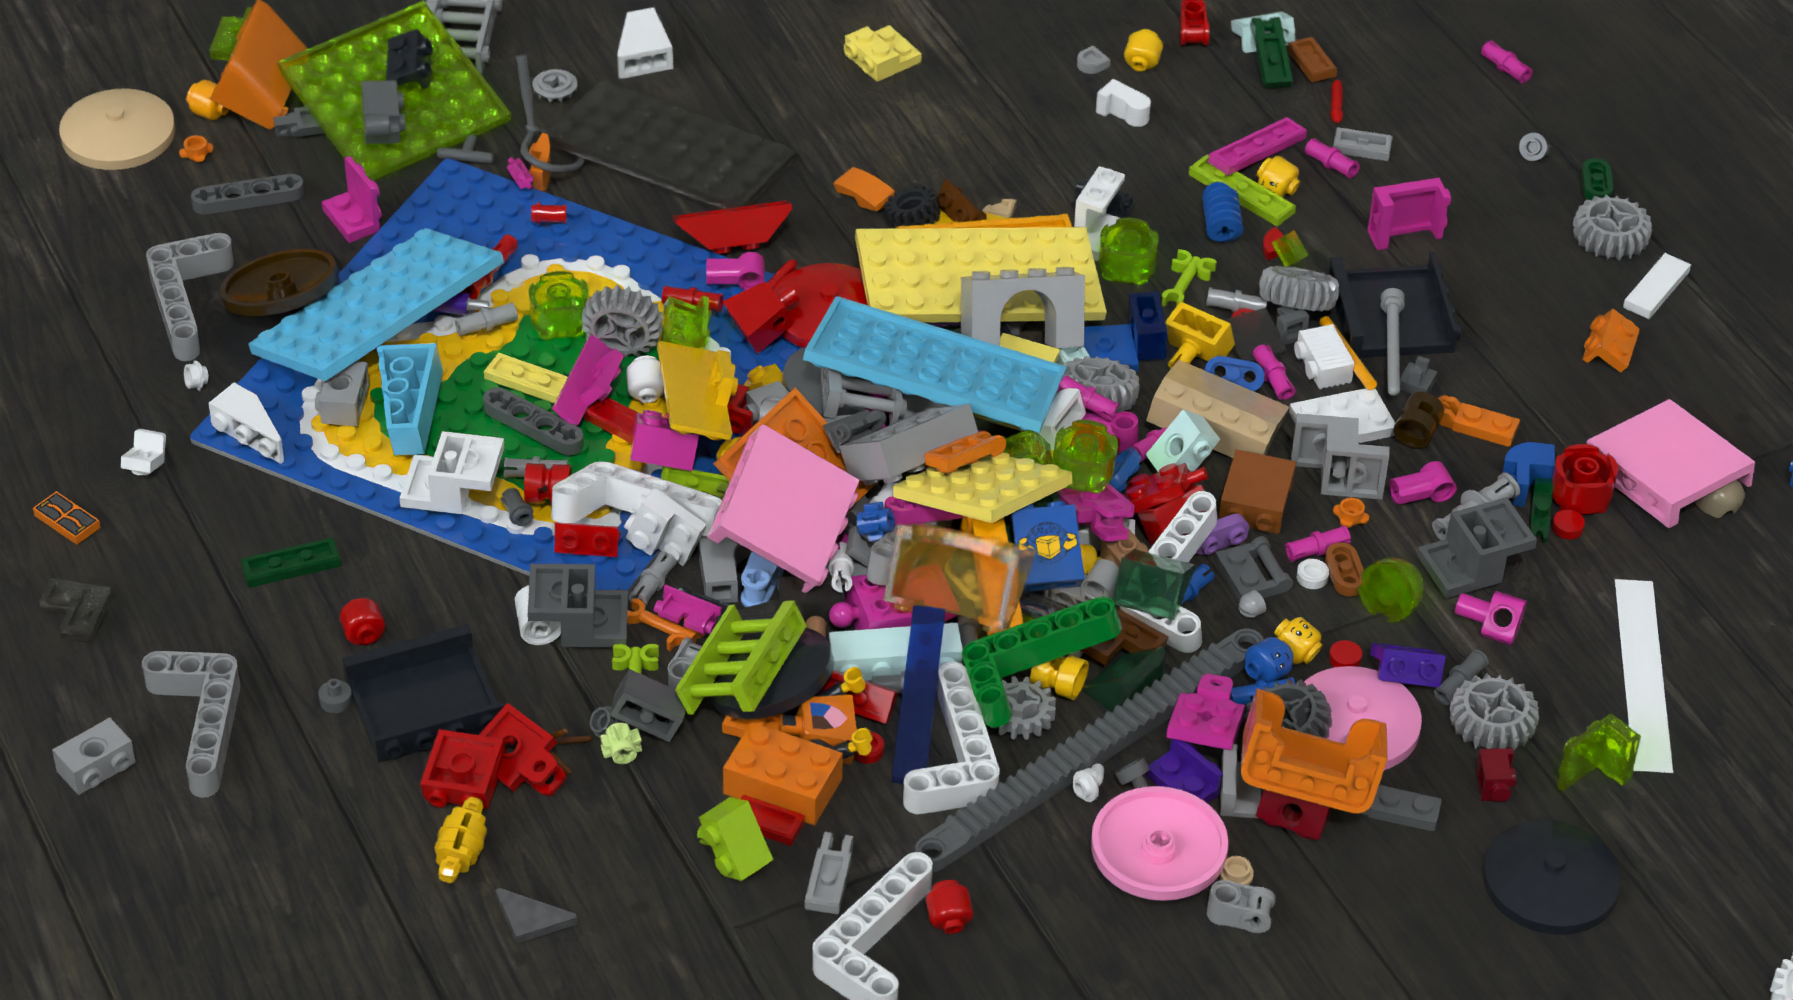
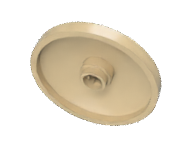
[59,89,175,170]

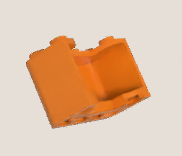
[1241,689,1388,814]

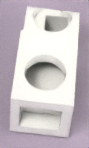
[1096,79,1151,127]

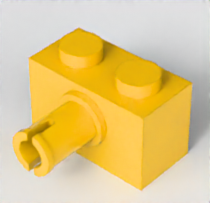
[1164,301,1235,369]

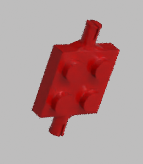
[1123,462,1208,513]

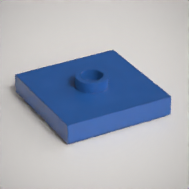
[1084,324,1139,372]

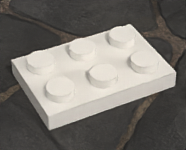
[1289,388,1395,443]

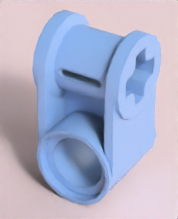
[741,551,784,610]

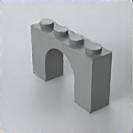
[961,267,1085,348]
[698,535,833,603]

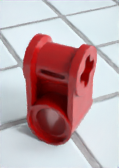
[1179,0,1209,46]

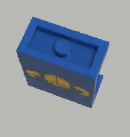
[1008,501,1085,593]

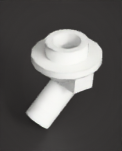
[1073,764,1104,802]

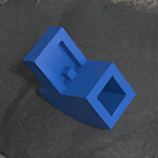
[1502,442,1555,507]

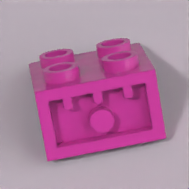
[322,156,382,243]

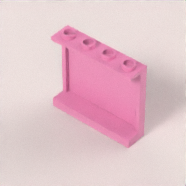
[1587,399,1755,528]
[707,424,859,594]

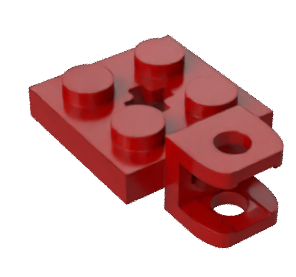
[479,703,567,796]

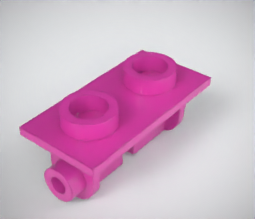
[654,585,722,635]

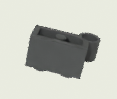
[362,81,405,144]

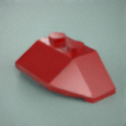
[673,200,792,253]

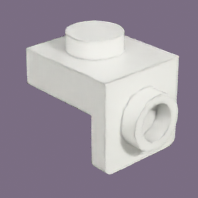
[121,429,166,475]

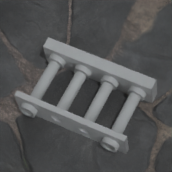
[419,0,502,74]
[820,367,907,424]

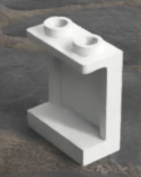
[1074,166,1125,261]

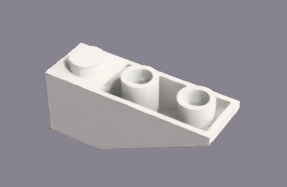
[209,383,284,464]

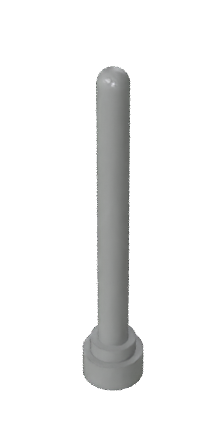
[1381,288,1405,396]

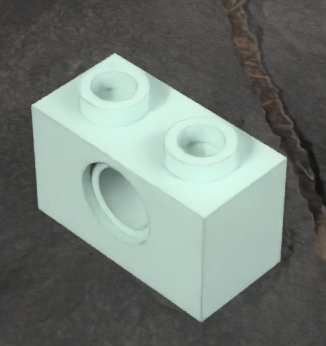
[1146,409,1220,472]

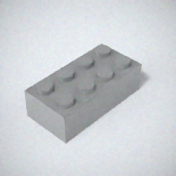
[840,403,978,485]

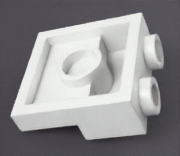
[624,488,707,566]

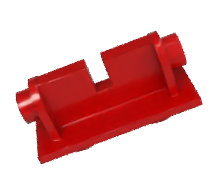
[554,522,621,557]

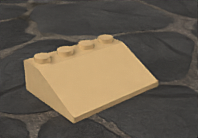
[1146,360,1289,458]

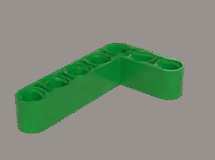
[962,596,1122,727]

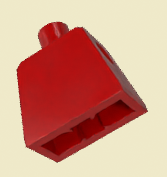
[723,282,800,354]

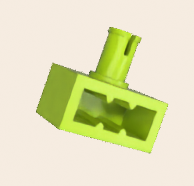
[697,797,773,881]

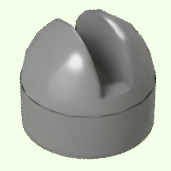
[1239,590,1266,618]

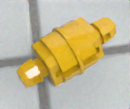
[434,797,487,883]

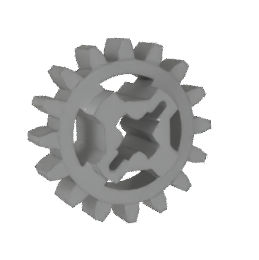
[991,676,1056,740]

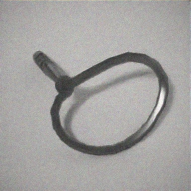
[515,54,585,172]

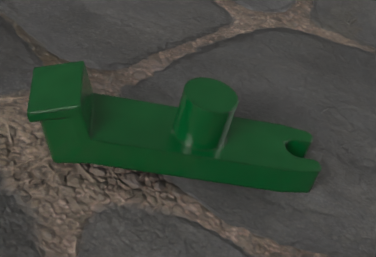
[1530,477,1553,543]

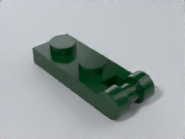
[1250,17,1293,88]

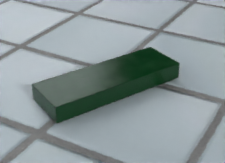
[240,537,342,588]

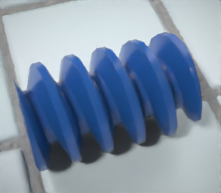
[1202,181,1243,242]

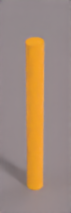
[1320,316,1377,390]

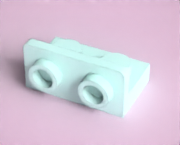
[1231,12,1295,53]

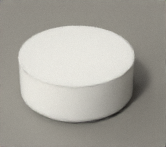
[1297,559,1329,589]

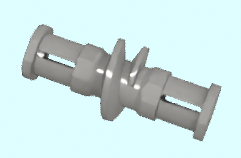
[1432,473,1520,541]

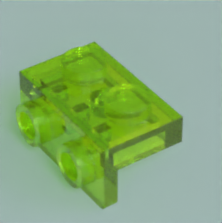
[662,296,711,349]

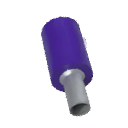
[432,292,490,315]

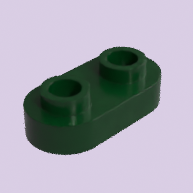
[1581,158,1613,201]

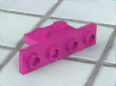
[552,335,624,426]

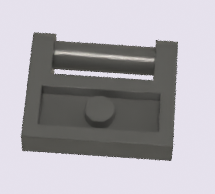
[1215,536,1293,602]

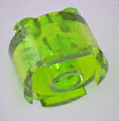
[1098,218,1159,285]
[529,271,589,340]
[1052,420,1118,493]

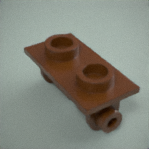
[937,179,987,222]

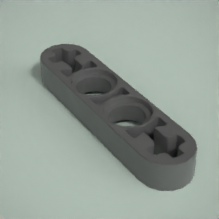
[191,174,304,214]
[483,388,584,455]

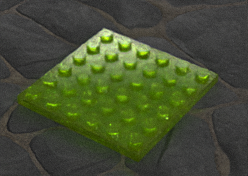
[277,1,511,180]

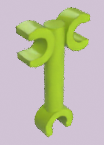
[1161,249,1217,307]
[612,644,659,674]

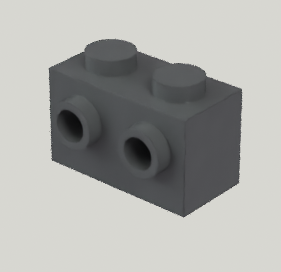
[610,669,685,742]

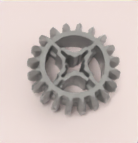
[1573,194,1652,260]
[1259,266,1339,311]
[581,284,663,358]
[1065,356,1140,413]
[1449,673,1539,751]

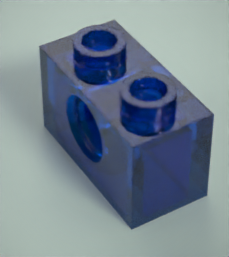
[1128,291,1168,360]

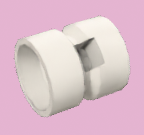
[515,585,561,645]

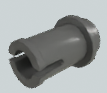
[500,488,533,526]

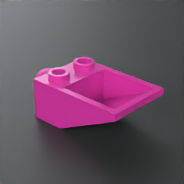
[829,565,961,630]

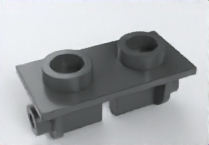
[823,409,886,454]

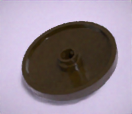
[220,249,339,316]

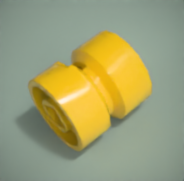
[1030,655,1089,700]

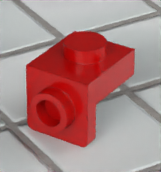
[727,384,753,435]

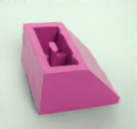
[630,410,699,471]

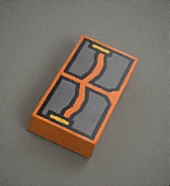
[33,491,101,545]

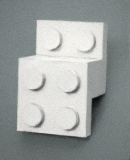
[400,431,504,514]

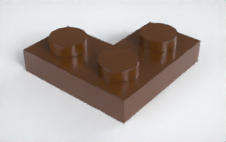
[1079,608,1168,665]

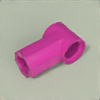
[706,252,765,290]
[1080,411,1138,452]
[1389,461,1457,504]

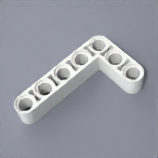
[552,461,722,536]
[1118,491,1217,653]
[903,662,999,814]
[813,852,932,1000]

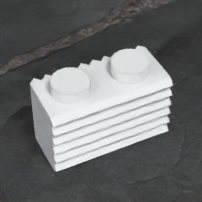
[1294,324,1354,389]

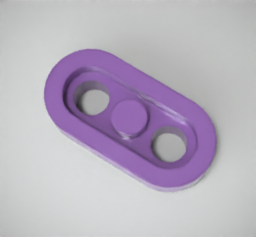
[1196,514,1250,555]

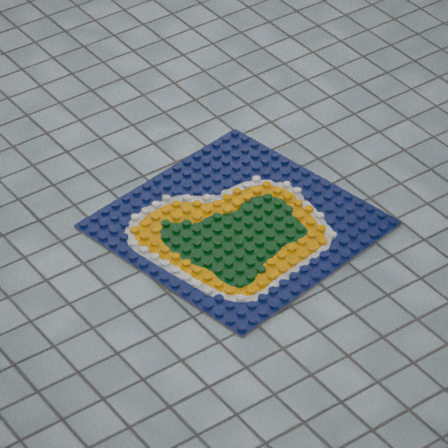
[190,158,803,594]

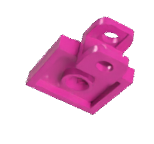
[1049,481,1135,541]
[1166,674,1245,750]

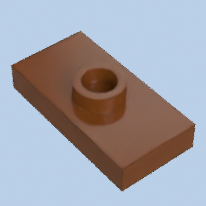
[1287,37,1337,82]

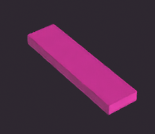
[1208,117,1307,175]

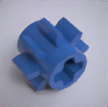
[857,501,895,542]

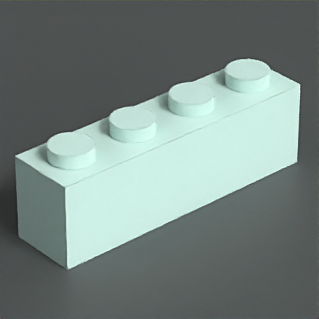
[829,623,962,680]

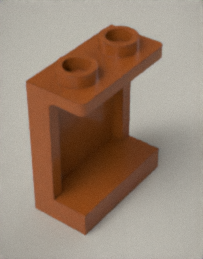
[1219,449,1296,534]

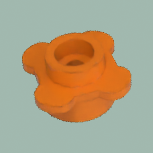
[179,135,213,162]
[1333,498,1369,528]

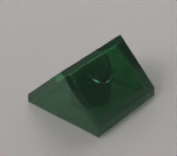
[1113,549,1196,620]
[1082,647,1165,712]

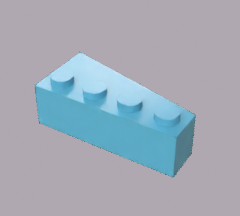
[377,343,443,455]

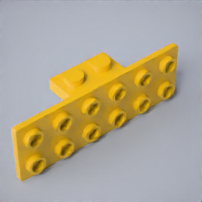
[657,341,738,440]

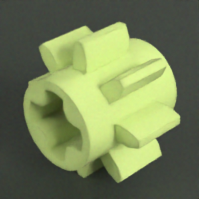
[600,723,642,764]

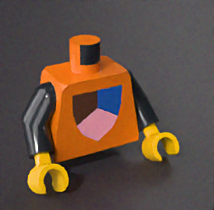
[779,667,873,764]

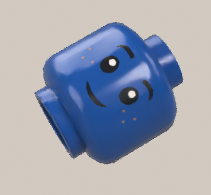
[1245,637,1293,682]

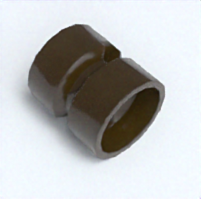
[1393,392,1445,449]

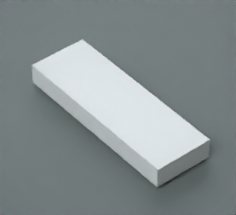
[1623,253,1691,319]

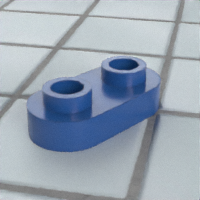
[1205,356,1265,391]
[1098,447,1142,493]

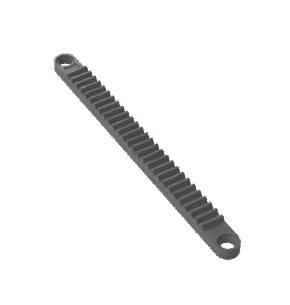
[915,628,1264,872]

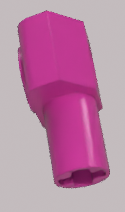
[1455,591,1527,646]

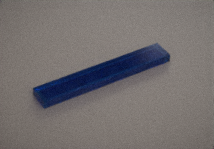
[892,605,946,784]

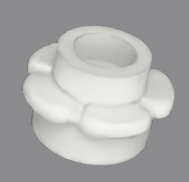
[184,361,208,391]

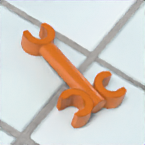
[627,598,705,651]

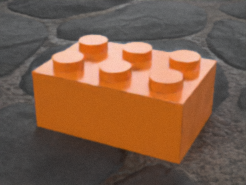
[723,721,843,826]

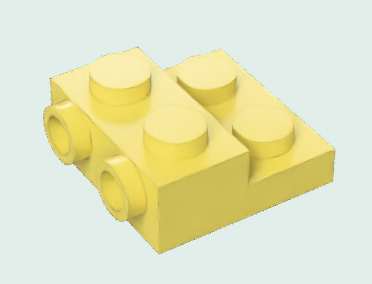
[844,25,922,82]

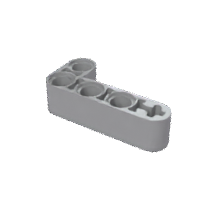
[1010,550,1121,611]

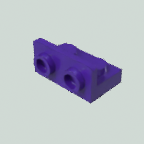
[1370,642,1446,687]
[1145,739,1223,804]

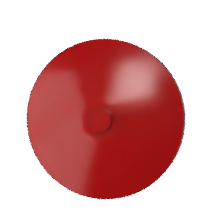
[773,263,867,348]

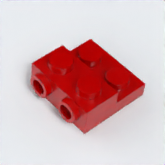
[420,729,505,809]

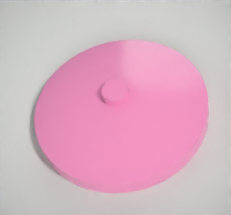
[1291,666,1422,770]
[1091,786,1228,900]

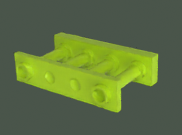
[675,601,807,714]

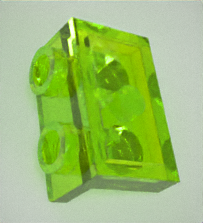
[209,7,252,61]

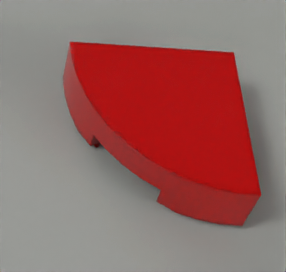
[1263,227,1292,260]

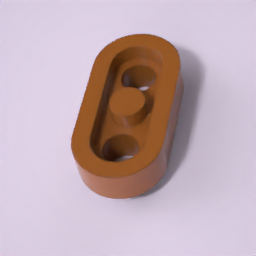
[1325,542,1366,597]

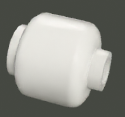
[626,356,664,403]

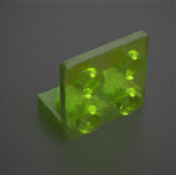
[1557,713,1641,792]

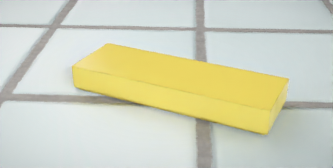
[484,353,568,403]

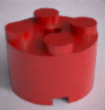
[1552,444,1618,514]

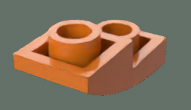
[529,133,551,192]
[833,167,895,211]

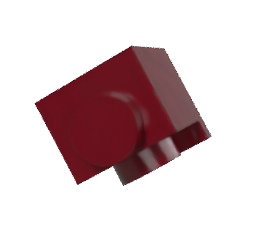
[1476,748,1516,802]

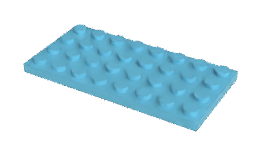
[248,228,504,381]
[803,296,1067,433]

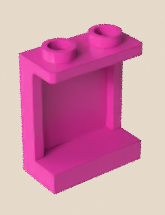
[1367,178,1451,250]

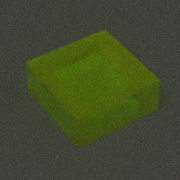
[1272,230,1309,267]

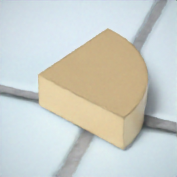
[983,199,1016,218]

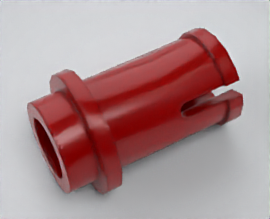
[531,202,567,225]

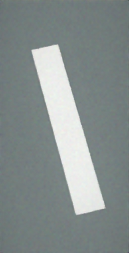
[1615,579,1673,773]

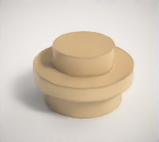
[1219,856,1254,885]

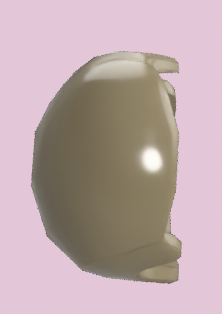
[1695,480,1745,518]

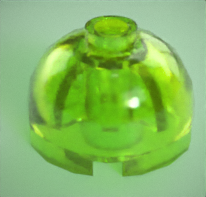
[1358,556,1424,623]

